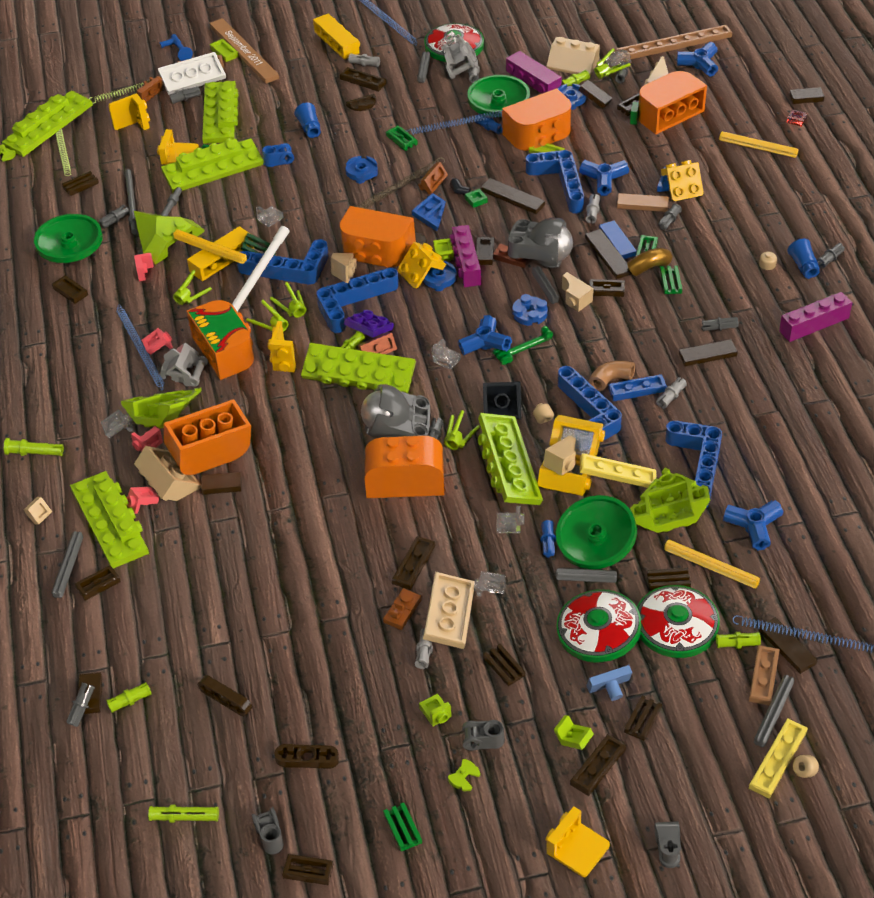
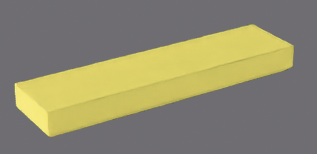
[580,453,656,488]
[749,718,808,799]

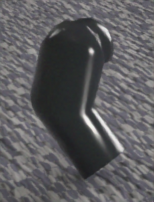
[450,178,470,195]

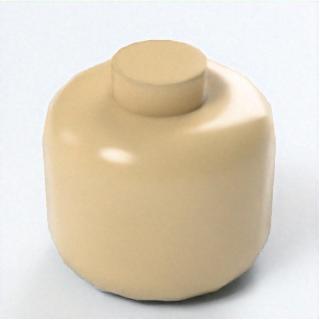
[759,252,777,270]
[533,403,554,424]
[793,755,819,778]

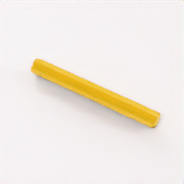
[719,131,798,158]
[173,229,247,264]
[664,540,760,588]

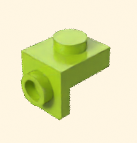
[433,238,454,262]
[419,694,452,727]
[554,715,594,750]

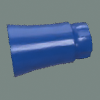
[294,103,321,138]
[787,239,820,279]

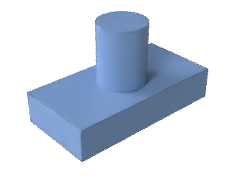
[586,665,632,701]

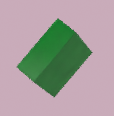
[630,102,639,125]
[465,189,488,208]

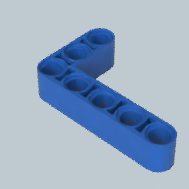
[526,150,584,214]
[237,239,329,285]
[316,268,399,333]
[558,366,622,451]
[665,421,722,508]

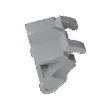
[441,37,476,79]
[160,343,208,386]

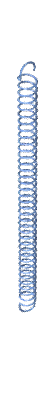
[359,0,417,45]
[407,110,502,135]
[117,304,164,391]
[733,616,874,653]

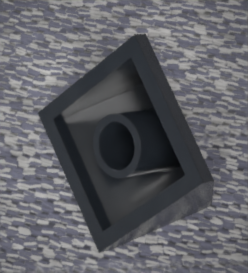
[483,382,522,419]

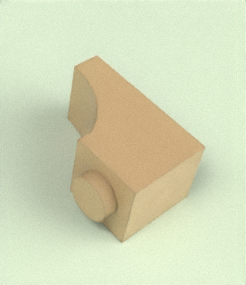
[562,272,593,312]
[543,435,576,476]

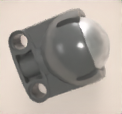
[508,217,573,268]
[361,384,430,438]

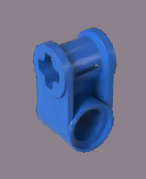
[262,143,294,167]

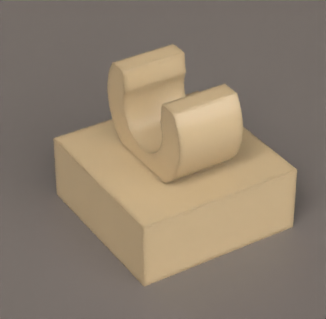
[24,497,52,524]

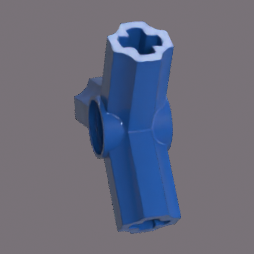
[677,42,718,77]
[579,160,629,196]
[458,315,512,355]
[723,500,783,551]

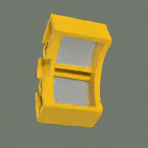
[537,415,605,496]

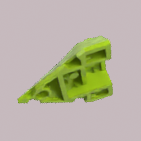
[133,211,204,265]
[121,387,202,429]
[630,468,710,533]

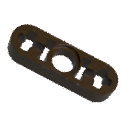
[197,675,253,717]
[274,744,339,769]

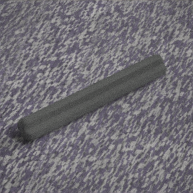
[51,531,83,598]
[754,675,794,747]

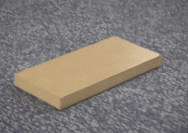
[423,572,475,649]

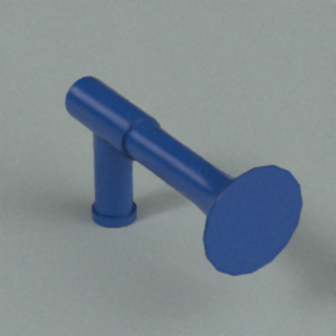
[159,34,193,61]

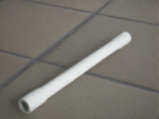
[232,226,290,312]

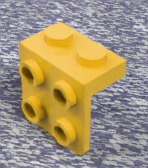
[108,93,150,130]
[157,129,199,165]
[661,160,703,201]
[398,242,446,289]
[268,321,296,372]
[546,806,610,877]

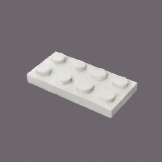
[158,52,226,95]

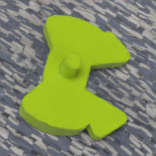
[0,144,16,162]
[448,759,480,791]

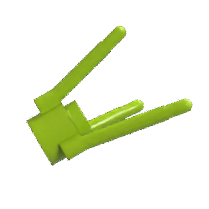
[594,48,631,79]
[173,270,212,305]
[270,282,307,318]
[246,300,289,332]
[444,410,480,450]

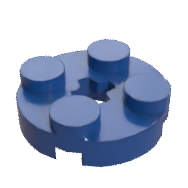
[557,84,586,110]
[345,156,378,184]
[423,261,457,291]
[512,294,548,326]

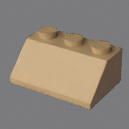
[546,37,600,76]
[134,446,202,501]

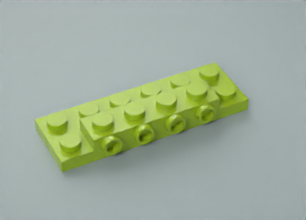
[202,81,239,144]
[2,90,93,157]
[161,138,264,193]
[301,343,416,393]
[478,413,543,505]
[70,471,149,568]

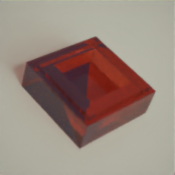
[787,110,808,127]

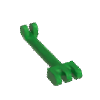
[493,326,553,365]

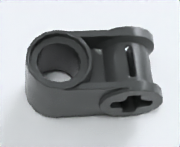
[462,720,505,751]
[251,807,284,854]
[654,821,681,868]

